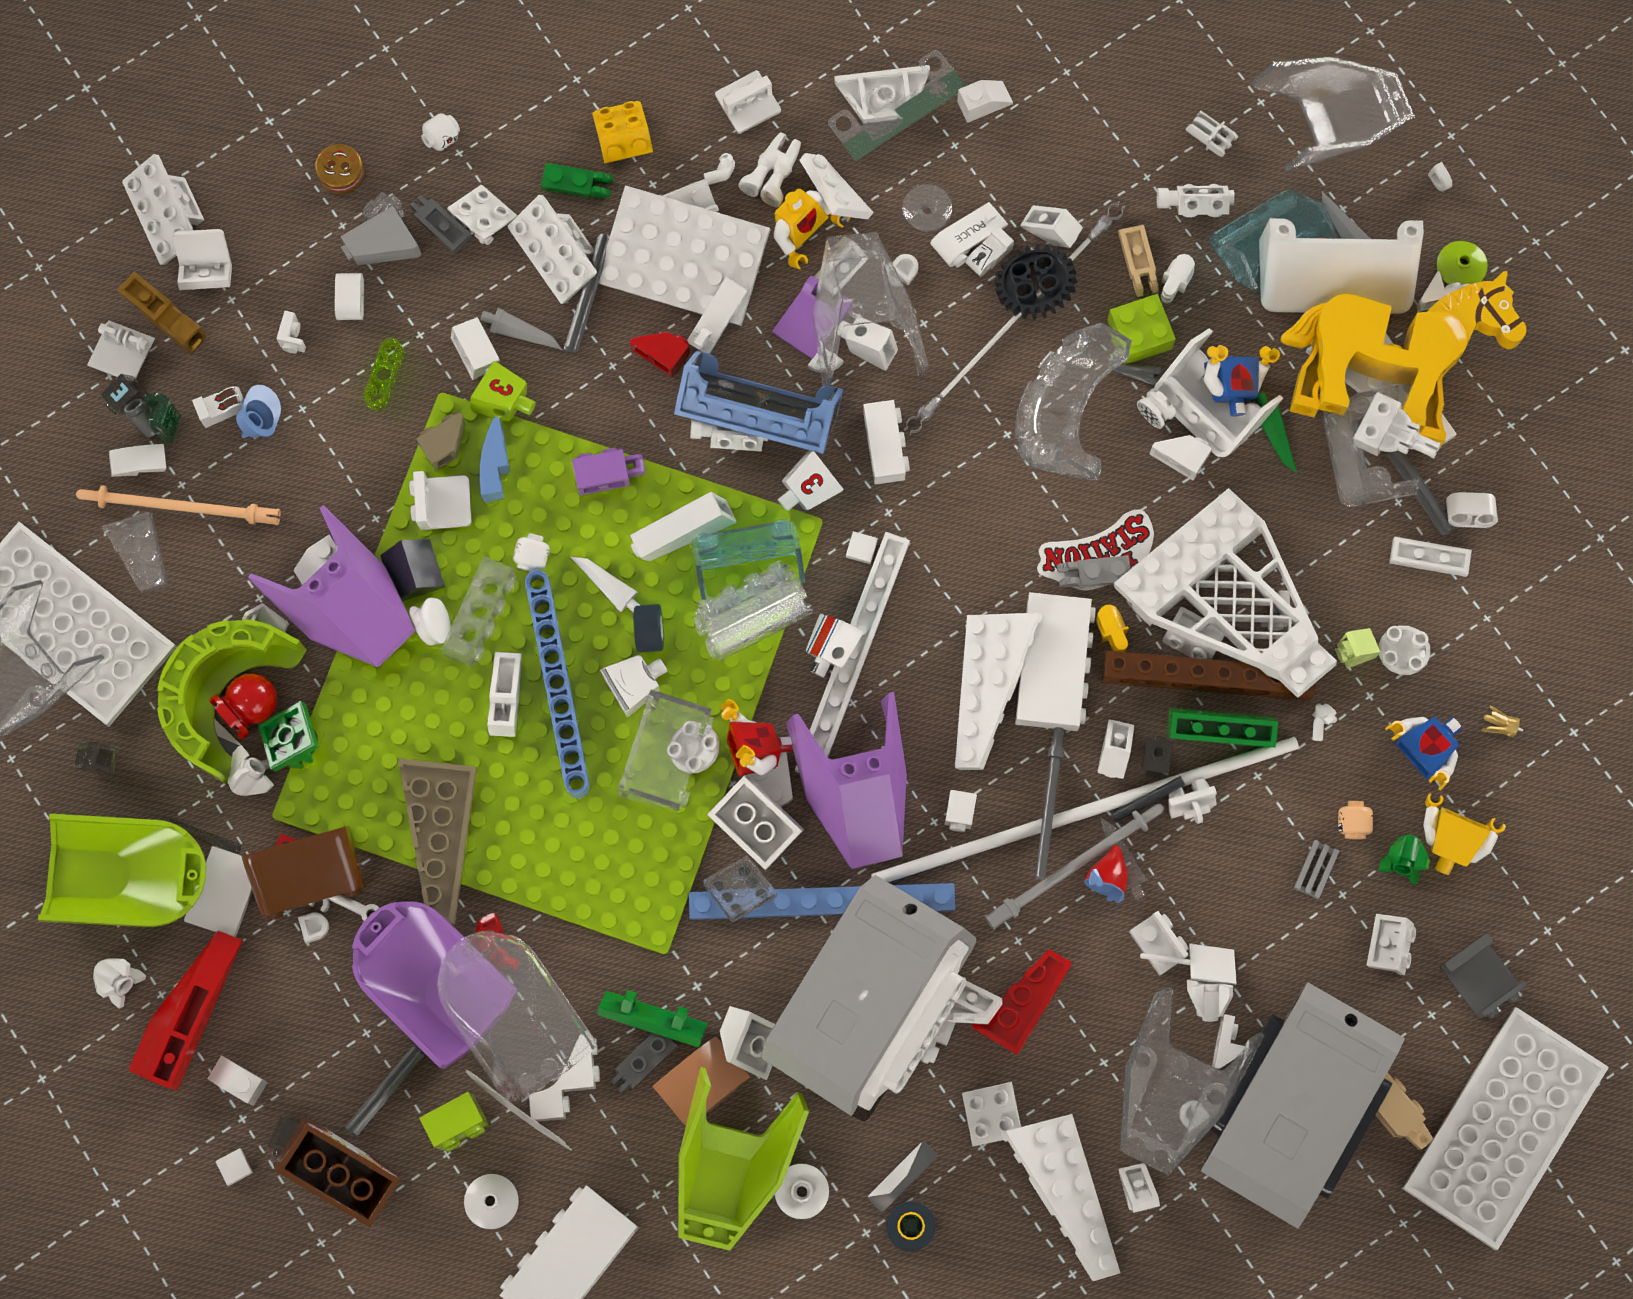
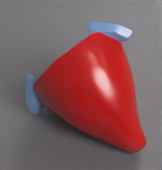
[1084,845,1128,903]

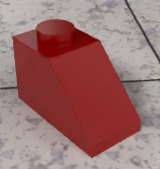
[630,332,690,378]

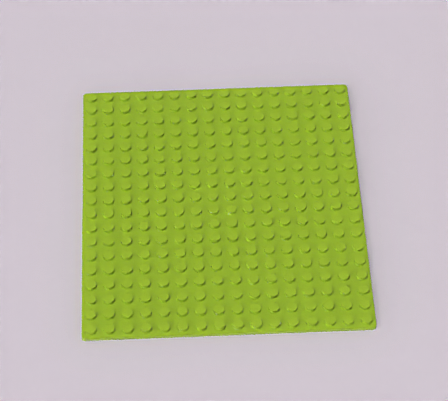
[272,393,823,955]

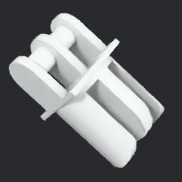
[1185,111,1238,157]
[1161,254,1195,304]

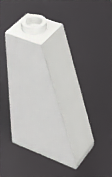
[630,492,737,562]

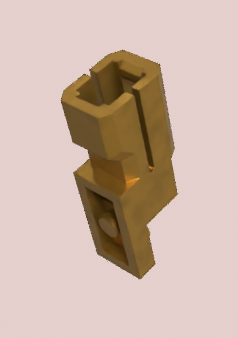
[117,272,207,354]

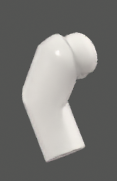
[704,153,735,185]

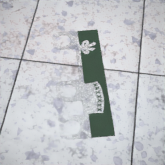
[828,50,967,161]

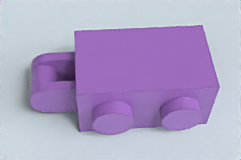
[572,448,646,496]

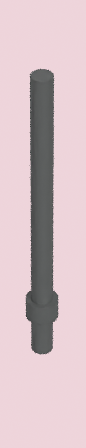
[1035,727,1064,880]

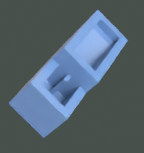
[480,417,510,503]

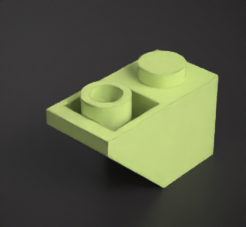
[1336,628,1380,669]

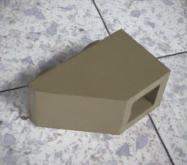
[416,412,466,471]

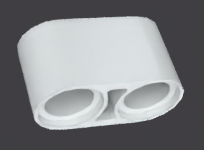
[335,273,364,320]
[1446,492,1498,528]

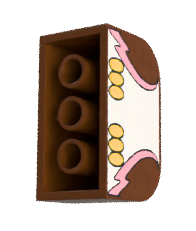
[273,1117,400,1227]

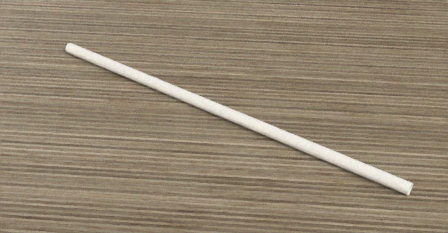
[871,737,1299,882]

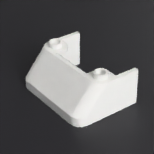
[1154,328,1283,457]

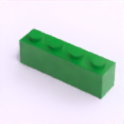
[1167,707,1278,748]

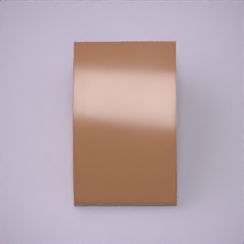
[652,1036,750,1126]

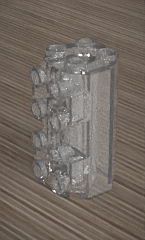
[692,561,813,661]

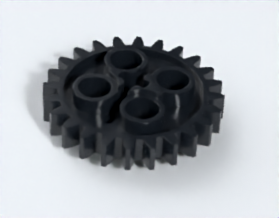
[994,244,1078,320]

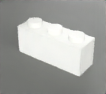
[863,400,910,484]

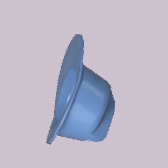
[236,385,281,438]

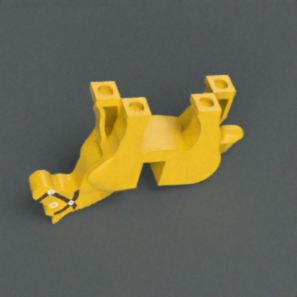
[1281,271,1526,449]

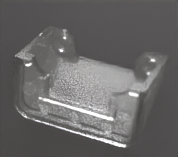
[617,689,714,811]

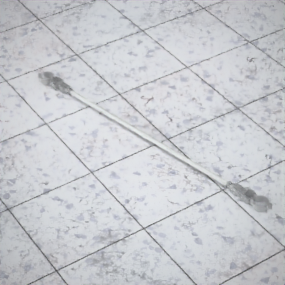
[904,203,1125,435]

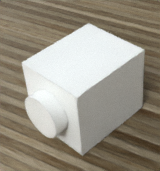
[945,790,977,832]

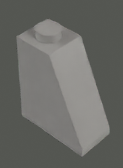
[340,206,422,266]

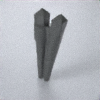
[1113,363,1164,387]

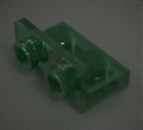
[144,393,182,444]

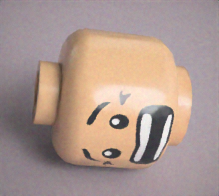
[1338,801,1373,839]

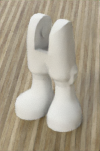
[738,132,801,208]

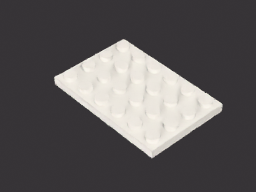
[599,185,771,326]

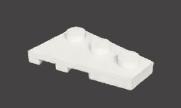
[800,153,874,219]

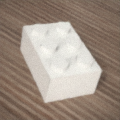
[708,775,804,870]

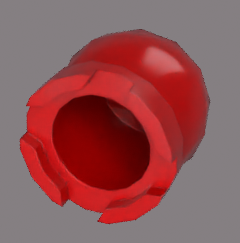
[208,673,277,740]

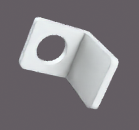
[242,603,289,632]

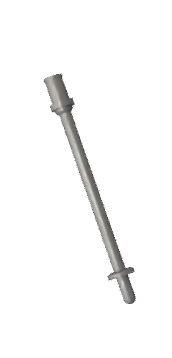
[984,804,1164,930]

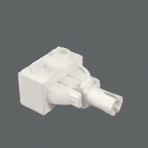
[1353,392,1441,459]

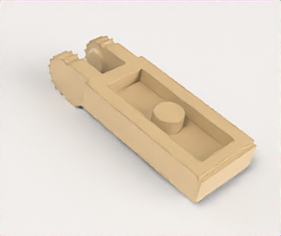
[1118,225,1159,297]

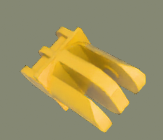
[1096,605,1129,652]

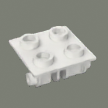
[447,185,518,245]
[87,320,155,383]
[962,1082,1021,1147]

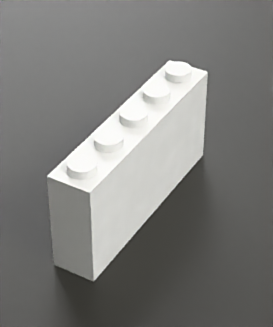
[1015,592,1096,731]
[499,1185,639,1299]

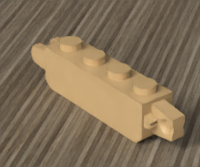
[1375,1072,1433,1150]

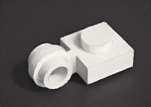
[921,1022,956,1064]

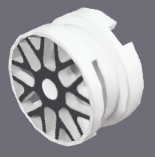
[1137,388,1176,429]

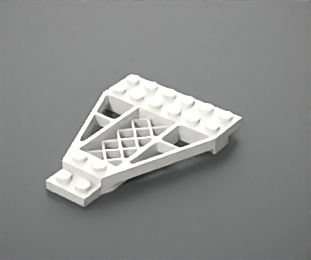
[1114,488,1337,698]

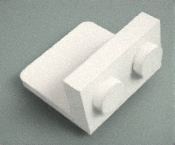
[172,229,232,290]
[409,471,472,530]

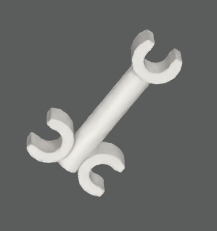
[308,894,379,921]

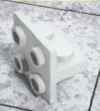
[715,71,781,134]

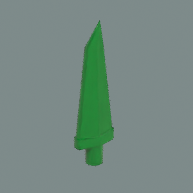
[1257,392,1297,473]

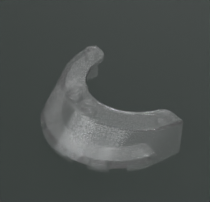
[1015,323,1132,481]

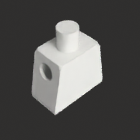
[837,317,898,371]

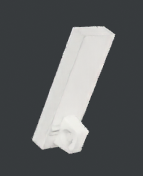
[687,277,748,354]

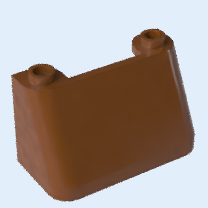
[241,826,366,921]

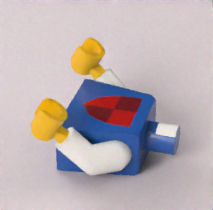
[1203,345,1280,417]
[1385,717,1462,790]

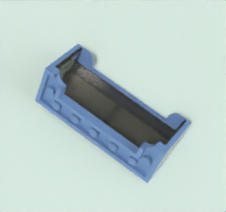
[674,350,844,454]

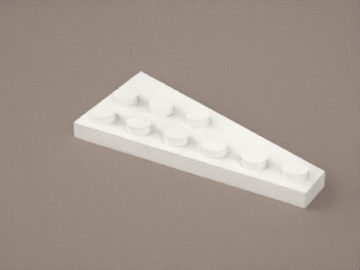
[955,613,1043,770]

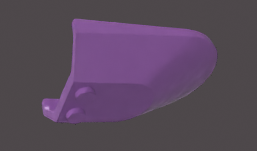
[352,901,518,1069]

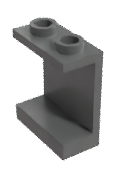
[1439,933,1527,1019]

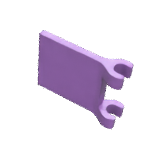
[772,275,853,359]

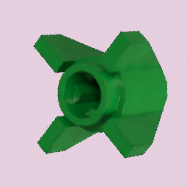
[1378,834,1430,885]

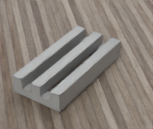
[1293,840,1340,900]

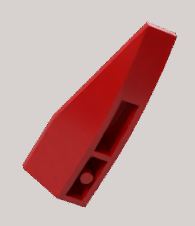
[128,930,243,1090]

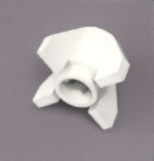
[228,745,274,796]
[93,958,146,1008]
[1187,979,1233,1022]

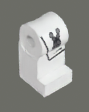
[965,225,1014,277]

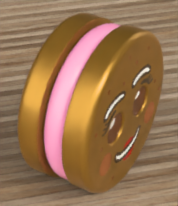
[315,144,364,194]

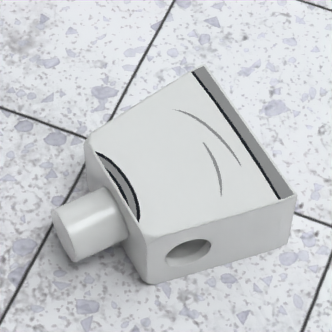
[601,655,668,717]

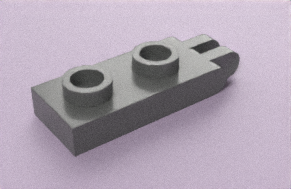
[409,195,472,254]
[610,1033,678,1094]

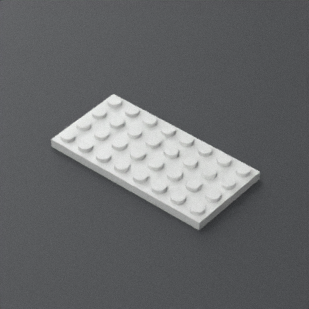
[0,522,177,727]
[1402,1007,1609,1250]

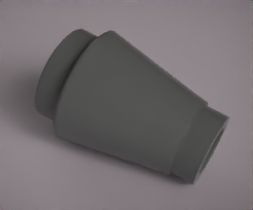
[124,399,159,437]

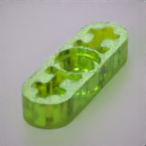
[364,338,404,410]

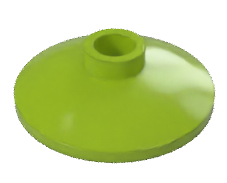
[1436,241,1488,285]

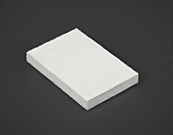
[184,846,253,937]

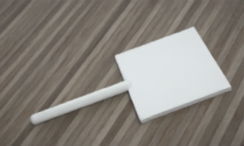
[1140,944,1236,985]

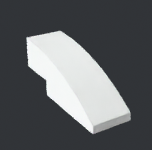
[487,652,522,737]

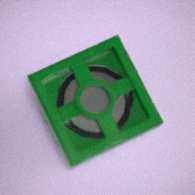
[258,701,319,772]

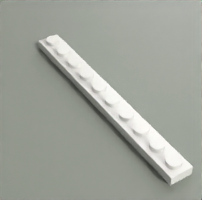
[795,532,910,773]

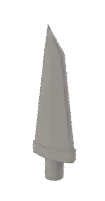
[1322,191,1371,239]
[480,308,563,350]

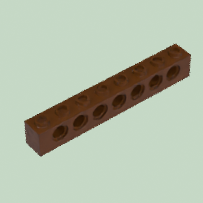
[1102,651,1316,701]

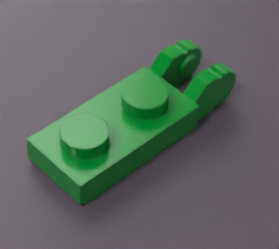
[541,163,614,198]

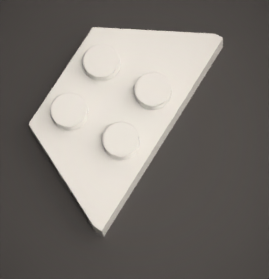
[834,65,930,123]

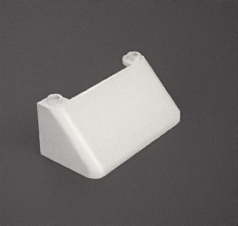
[1259,218,1424,314]

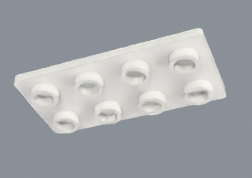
[122,154,204,265]
[508,195,597,304]

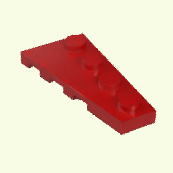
[971,949,1073,1056]

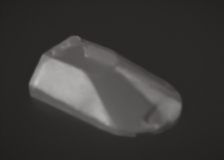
[438,931,597,1103]

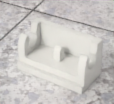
[451,317,500,380]

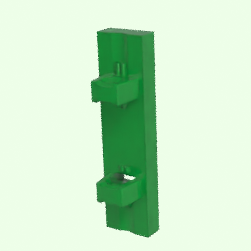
[597,990,708,1047]

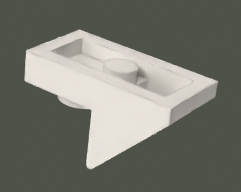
[1416,271,1469,312]
[1211,1014,1251,1071]
[1119,1163,1160,1213]

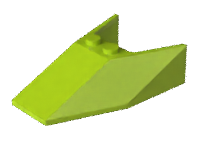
[678,1067,809,1251]

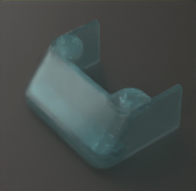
[1209,190,1338,290]
[692,520,806,600]

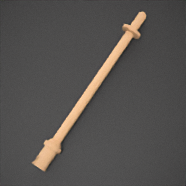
[76,485,281,525]

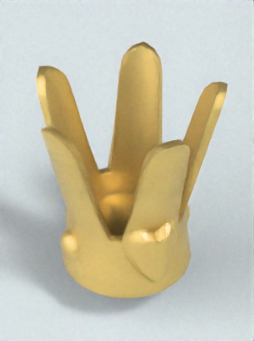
[1481,705,1523,738]

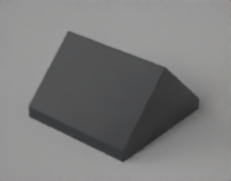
[380,539,445,602]

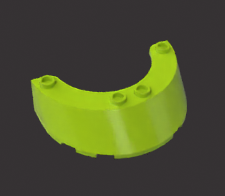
[157,619,307,784]

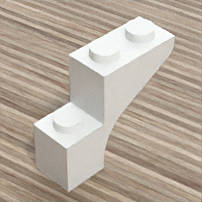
[529,1032,600,1122]

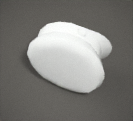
[409,598,451,646]

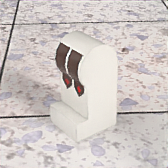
[192,386,244,428]

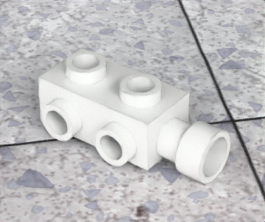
[1157,184,1234,217]
[690,419,768,451]

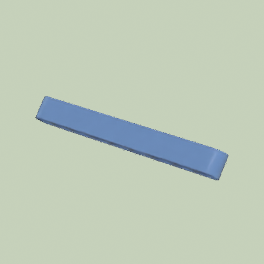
[525,570,590,799]

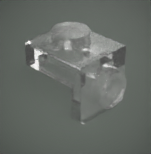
[362,191,404,221]

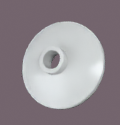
[775,1164,829,1219]
[464,1174,519,1229]

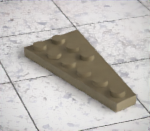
[398,758,477,925]

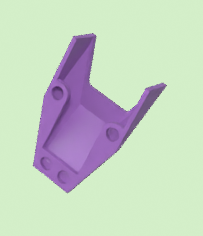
[248,505,416,667]
[786,692,907,869]

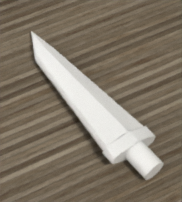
[571,557,640,612]

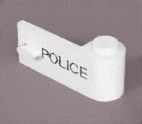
[930,202,1008,267]

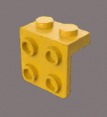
[592,101,653,163]

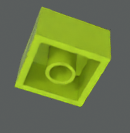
[1107,294,1176,365]
[419,1092,489,1152]

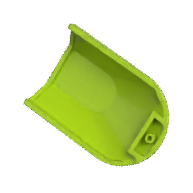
[38,814,206,927]

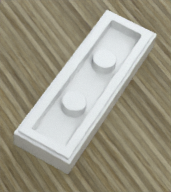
[1390,537,1472,577]

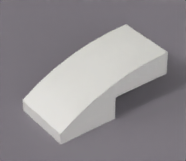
[109,444,166,477]

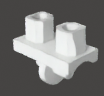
[1168,778,1217,824]

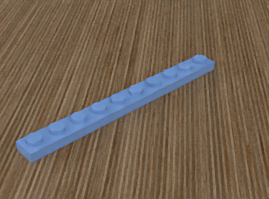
[689,883,955,920]

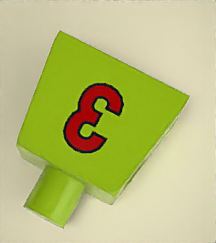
[471,361,536,422]

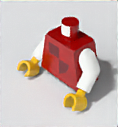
[721,699,792,776]

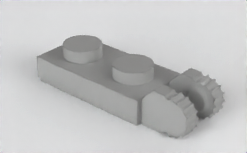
[1057,555,1130,588]

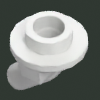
[1312,703,1337,741]

